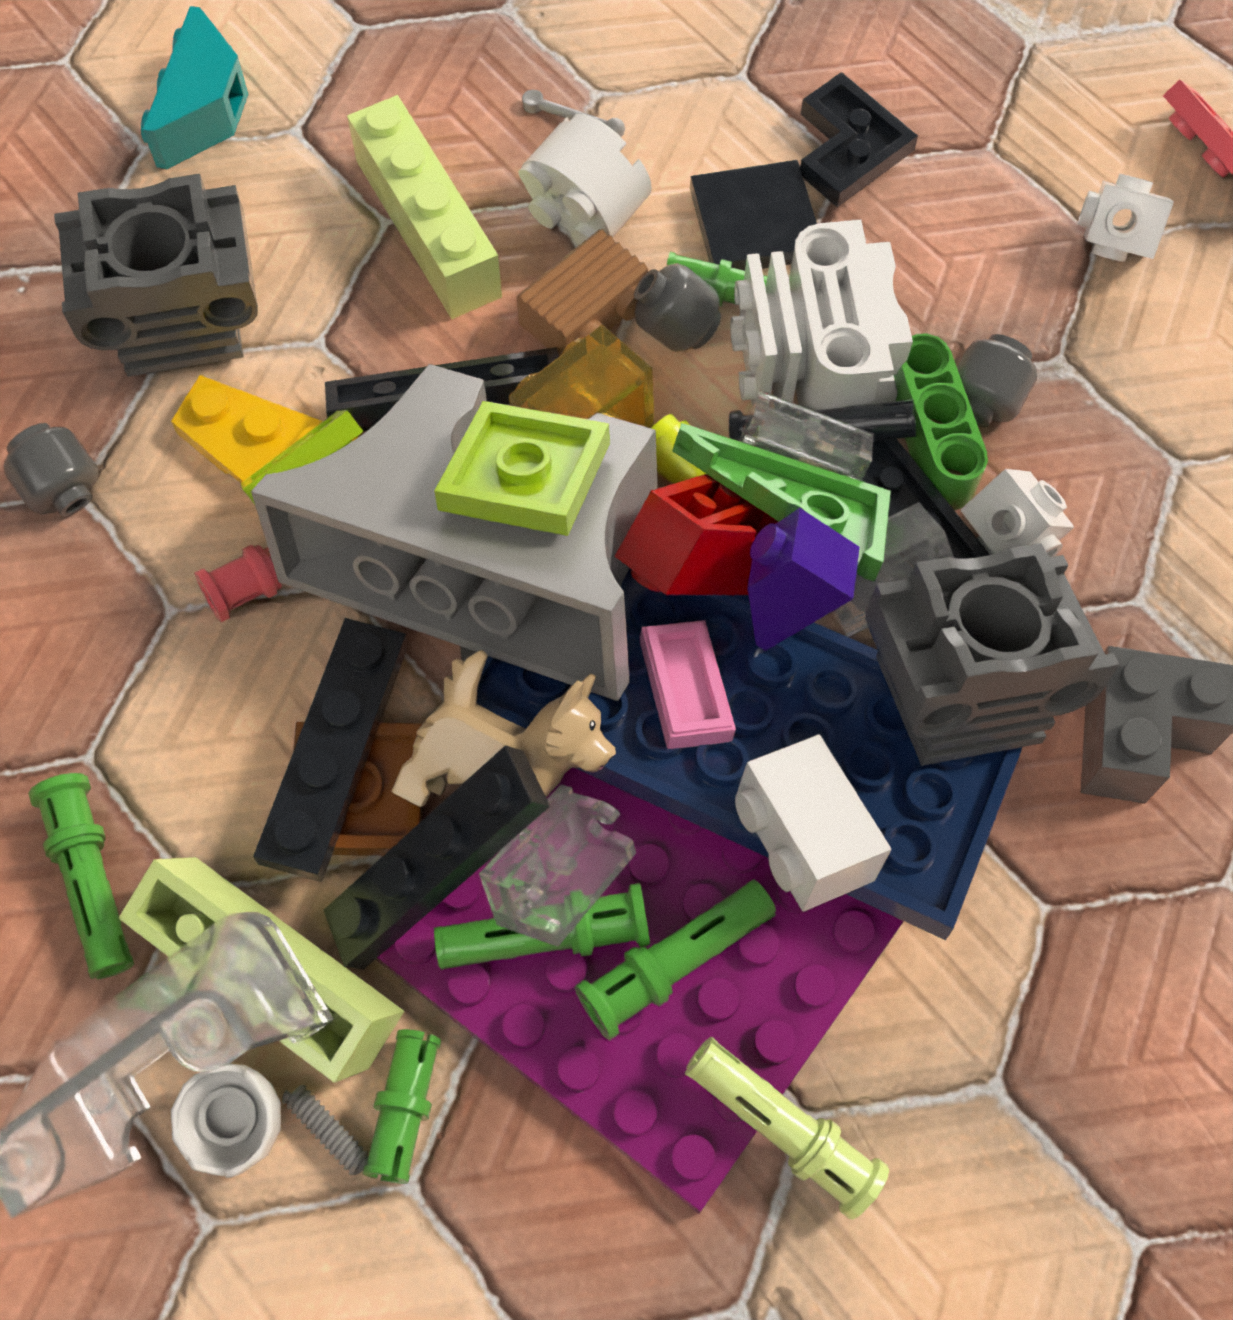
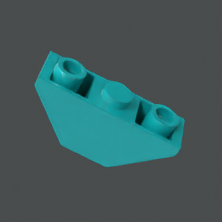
[141,6,249,169]

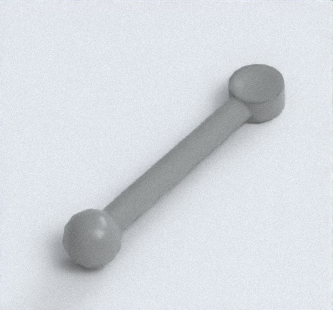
[522,89,625,137]

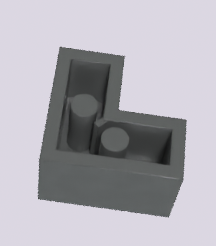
[1080,646,1233,803]

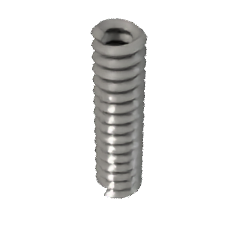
[282,1085,368,1175]

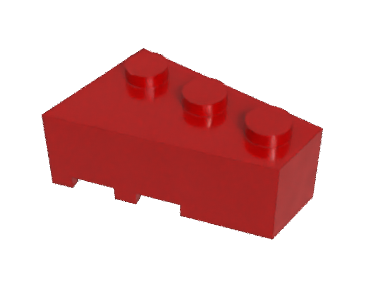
[614,474,778,595]

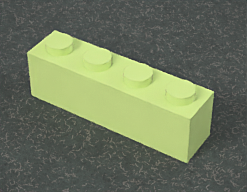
[347,95,502,319]
[118,857,404,1083]

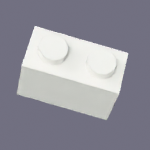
[735,734,891,912]

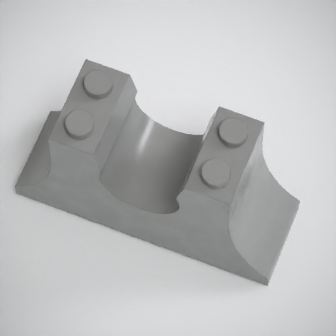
[251,364,658,701]

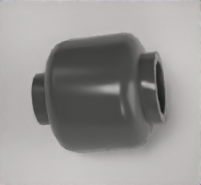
[634,263,721,352]
[957,334,1038,427]
[3,423,99,517]

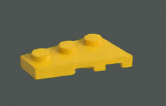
[171,375,358,483]

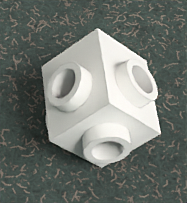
[1078,174,1174,262]
[960,469,1074,557]

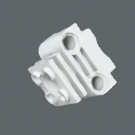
[730,220,913,414]

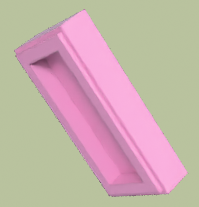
[640,620,736,749]

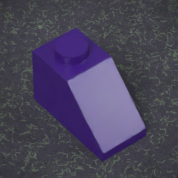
[748,508,860,651]

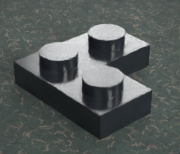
[800,72,918,207]

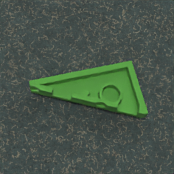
[672,423,891,582]

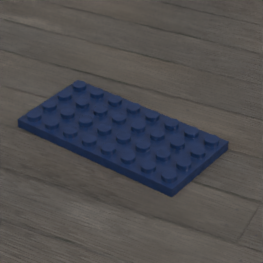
[476,568,1023,941]

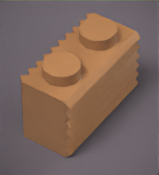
[516,229,648,364]

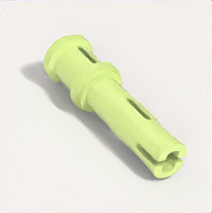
[685,1037,889,1219]

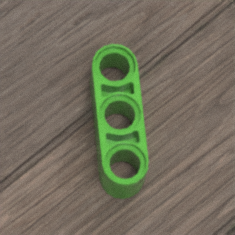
[893,334,988,510]

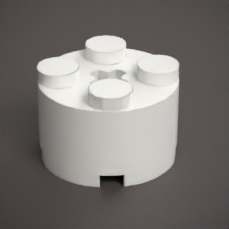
[518,114,652,246]

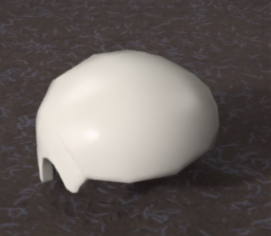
[171,1063,281,1178]

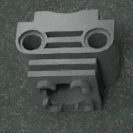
[54,173,258,377]
[865,543,1119,766]

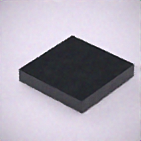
[690,160,817,271]

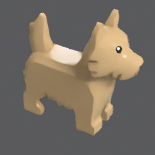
[391,650,616,851]

